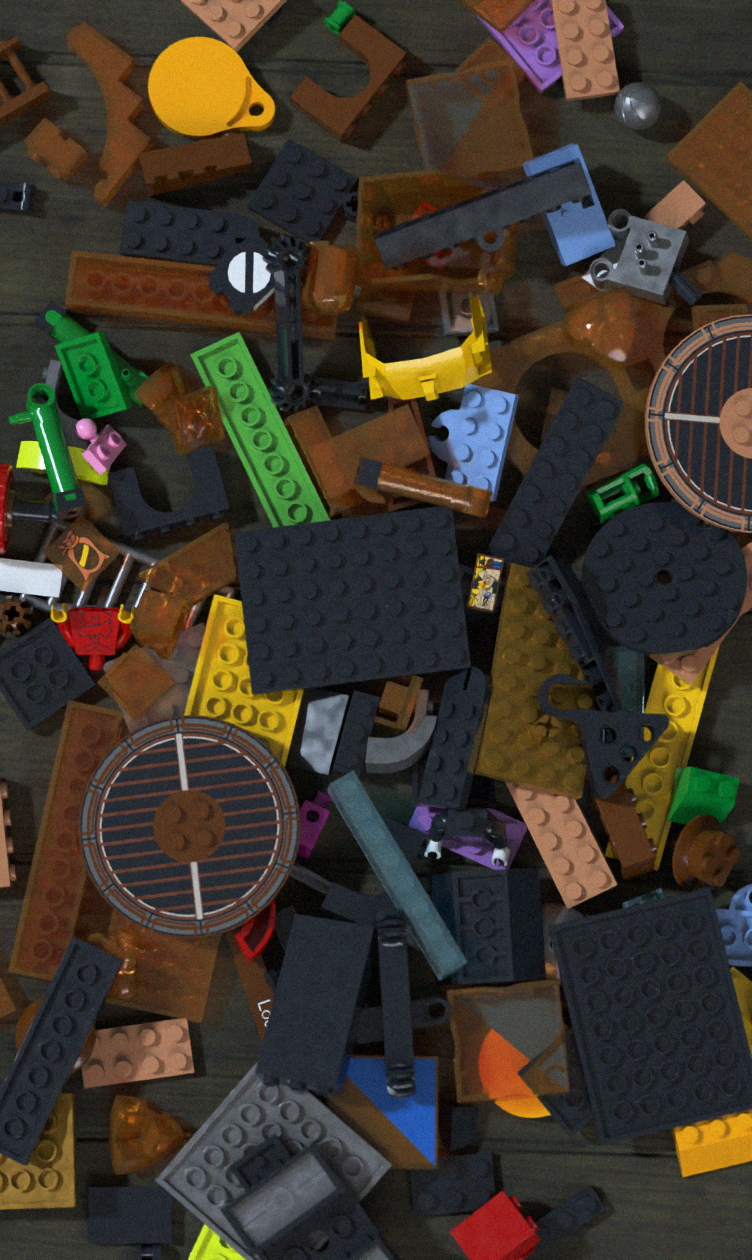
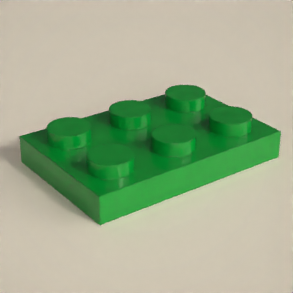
[54,330,132,419]

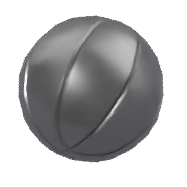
[614,83,661,130]

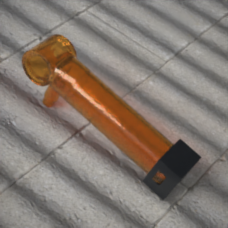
[353,457,493,518]

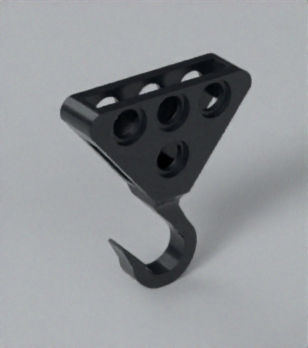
[537,674,669,800]

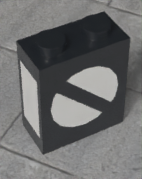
[207,230,285,319]

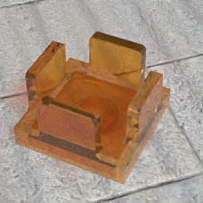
[97,644,175,722]
[374,675,423,734]

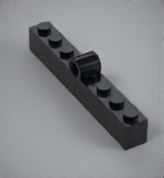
[374,158,592,270]

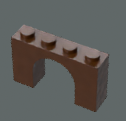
[290,15,407,142]

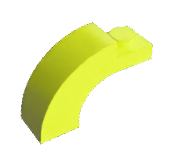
[16,441,111,485]

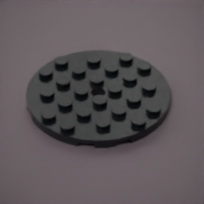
[582,502,747,657]

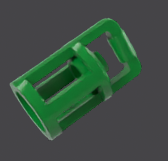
[586,464,659,524]

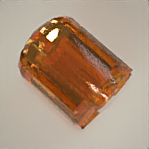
[300,241,359,316]

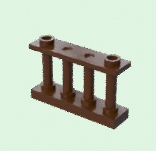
[0,36,52,127]

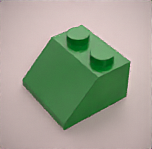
[666,767,739,825]

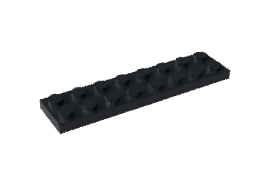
[478,377,625,581]
[0,936,125,1166]

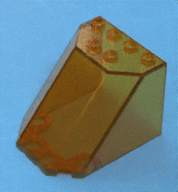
[354,169,517,295]

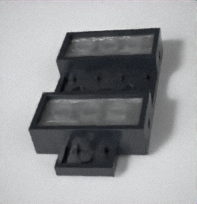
[220,1133,401,1260]

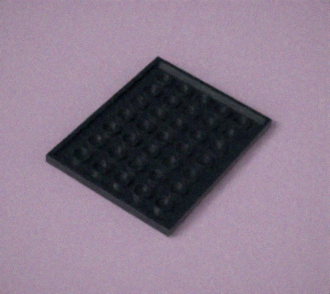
[234,505,471,695]
[548,888,752,1145]

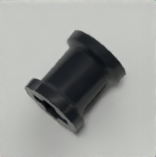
[342,192,367,222]

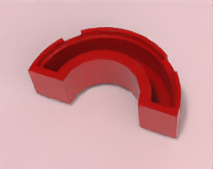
[234,900,276,965]

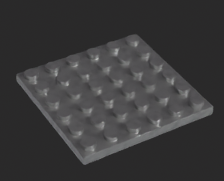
[155,1063,392,1260]

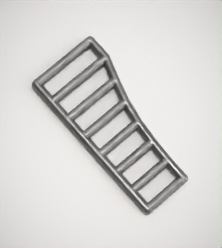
[19,520,238,635]

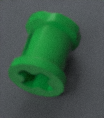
[323,0,358,36]

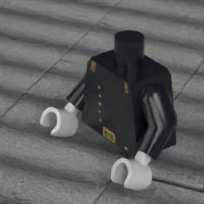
[425,808,510,866]

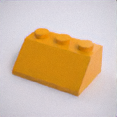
[671,1109,752,1177]

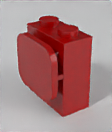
[450,1190,541,1260]

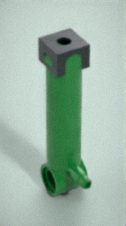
[35,300,157,407]
[9,383,87,521]

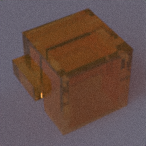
[129,589,190,661]

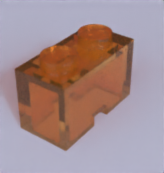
[24,117,88,182]

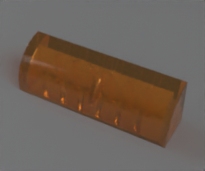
[283,405,363,520]

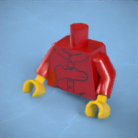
[51,603,137,670]

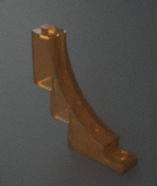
[67,21,153,208]

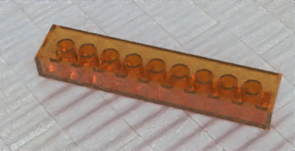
[65,251,342,341]
[8,700,124,981]

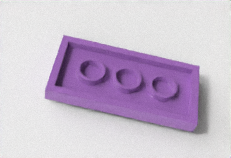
[408,807,528,870]

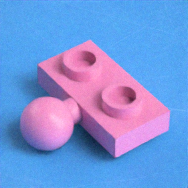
[75,418,127,475]

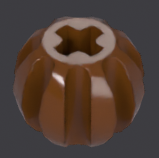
[0,595,34,636]

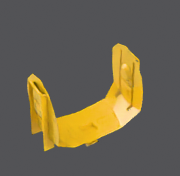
[359,291,492,401]

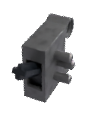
[589,209,702,306]

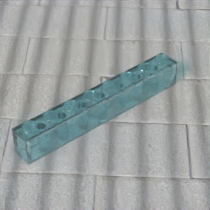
[327,770,467,981]

